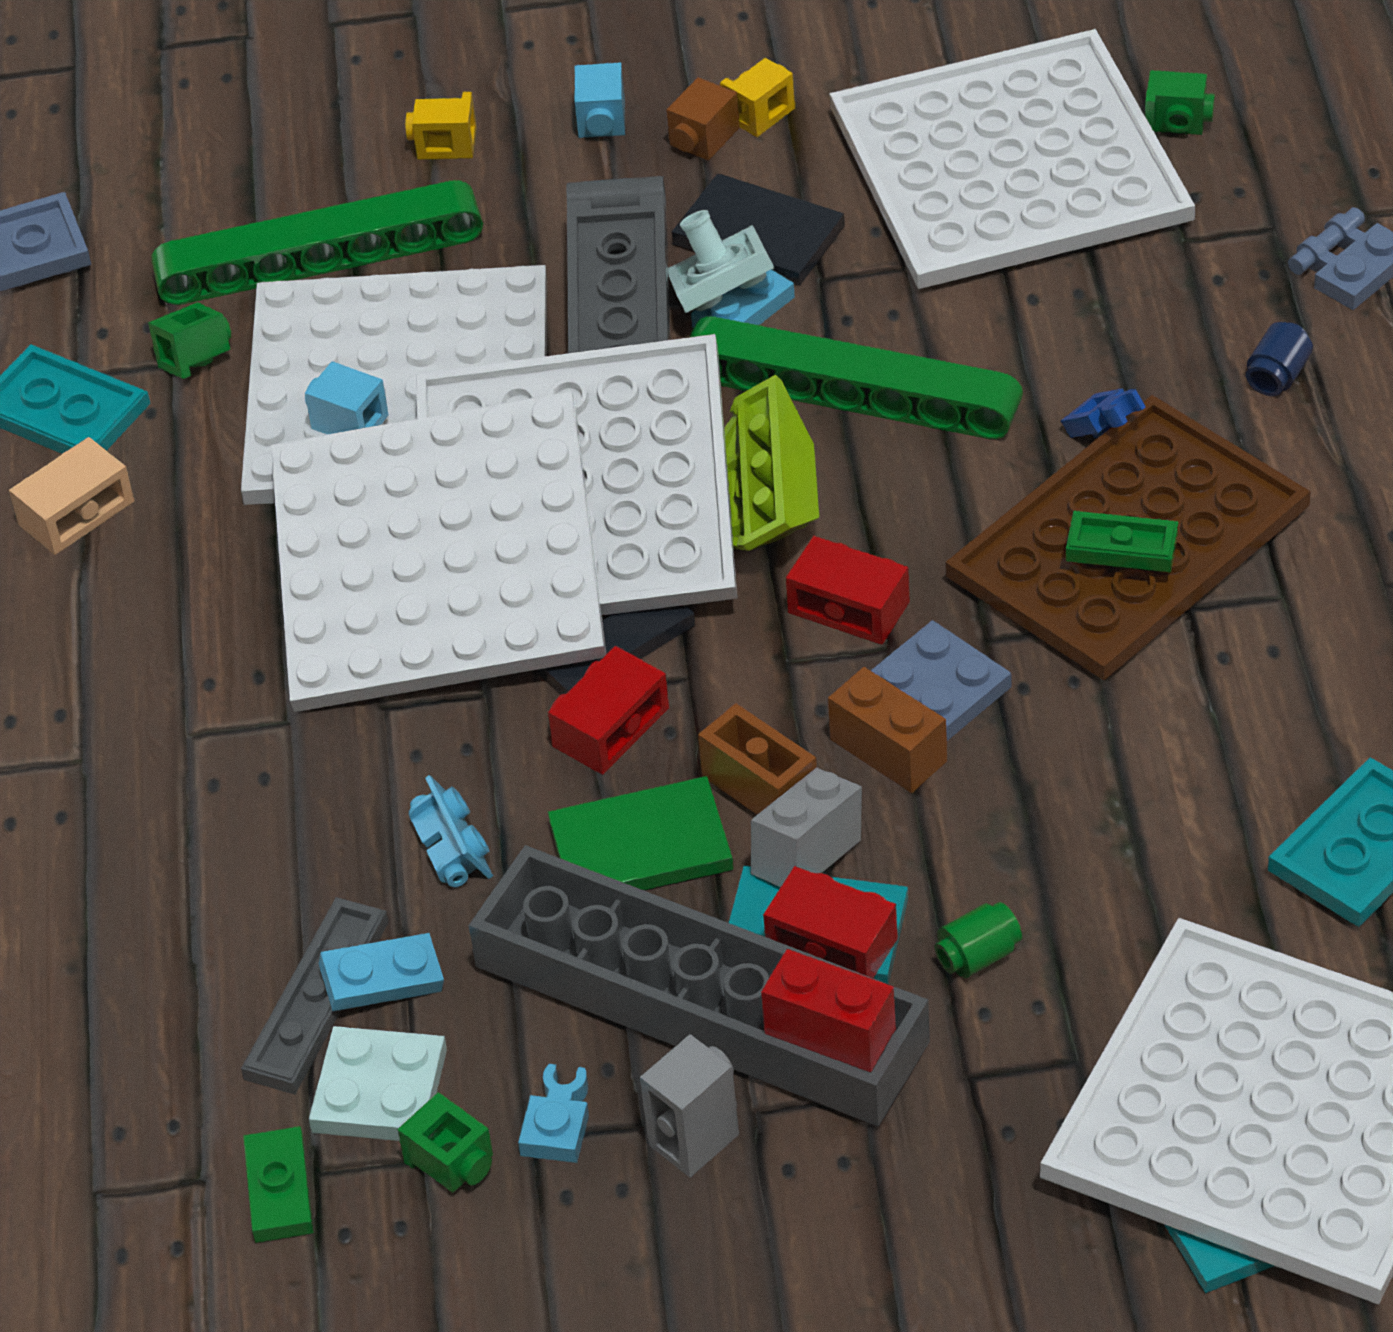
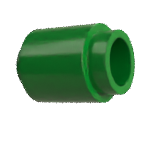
[934,902,1022,978]

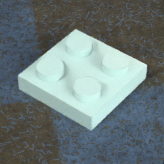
[309,1026,447,1141]

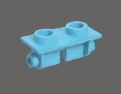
[409,775,493,887]

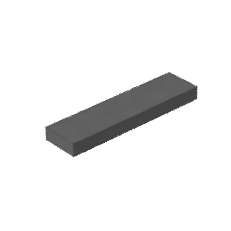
[241,897,389,1095]

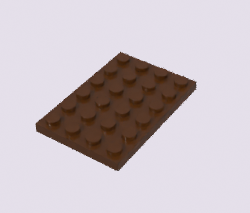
[945,395,1311,680]

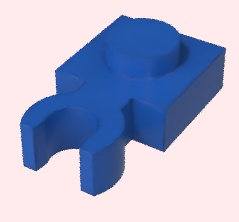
[1061,388,1146,439]

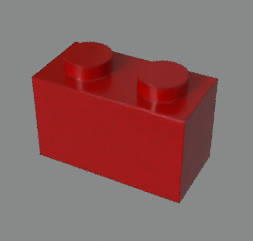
[786,536,910,645]
[548,646,669,775]
[763,866,898,978]
[761,949,896,1072]

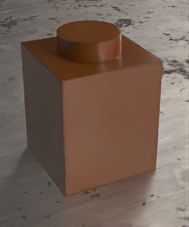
[666,77,740,161]

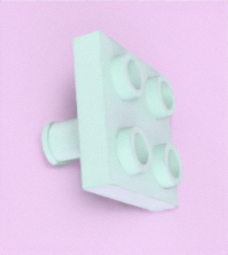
[668,210,774,313]

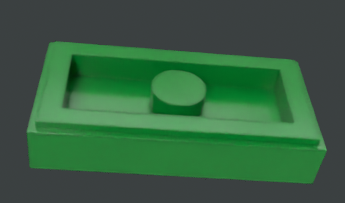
[1066,511,1178,572]
[243,1126,314,1243]

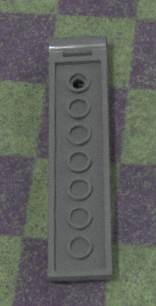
[566,176,670,353]

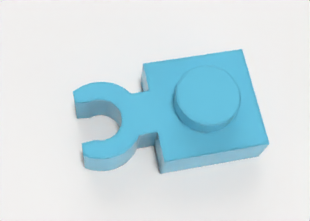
[518,1064,589,1163]

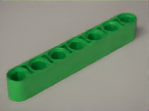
[151,180,483,305]
[689,316,1023,439]

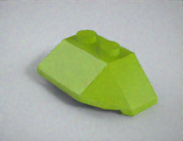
[724,375,819,551]

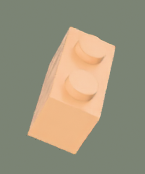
[9,437,134,555]

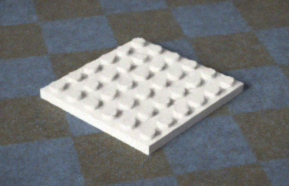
[830,29,1195,289]
[241,265,547,505]
[416,334,738,615]
[271,391,606,712]
[1040,918,1393,1305]

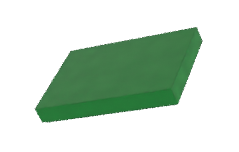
[548,776,734,890]

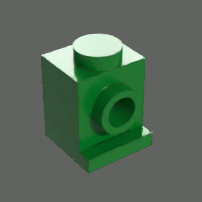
[1145,70,1215,135]
[148,302,231,379]
[397,1092,493,1193]

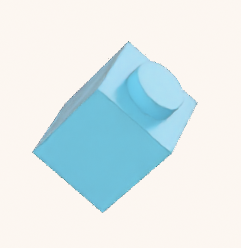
[575,63,625,138]
[305,361,389,435]

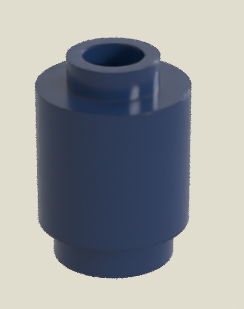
[1246,322,1313,396]

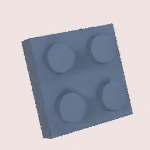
[0,192,92,291]
[871,620,1012,741]

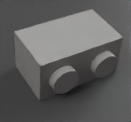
[751,768,862,887]
[640,1034,739,1178]

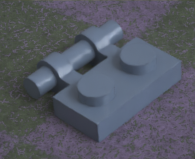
[1288,207,1393,310]

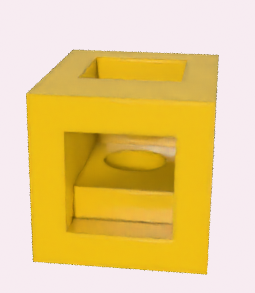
[720,58,795,137]
[405,92,477,159]

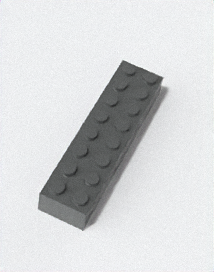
[469,845,930,1127]

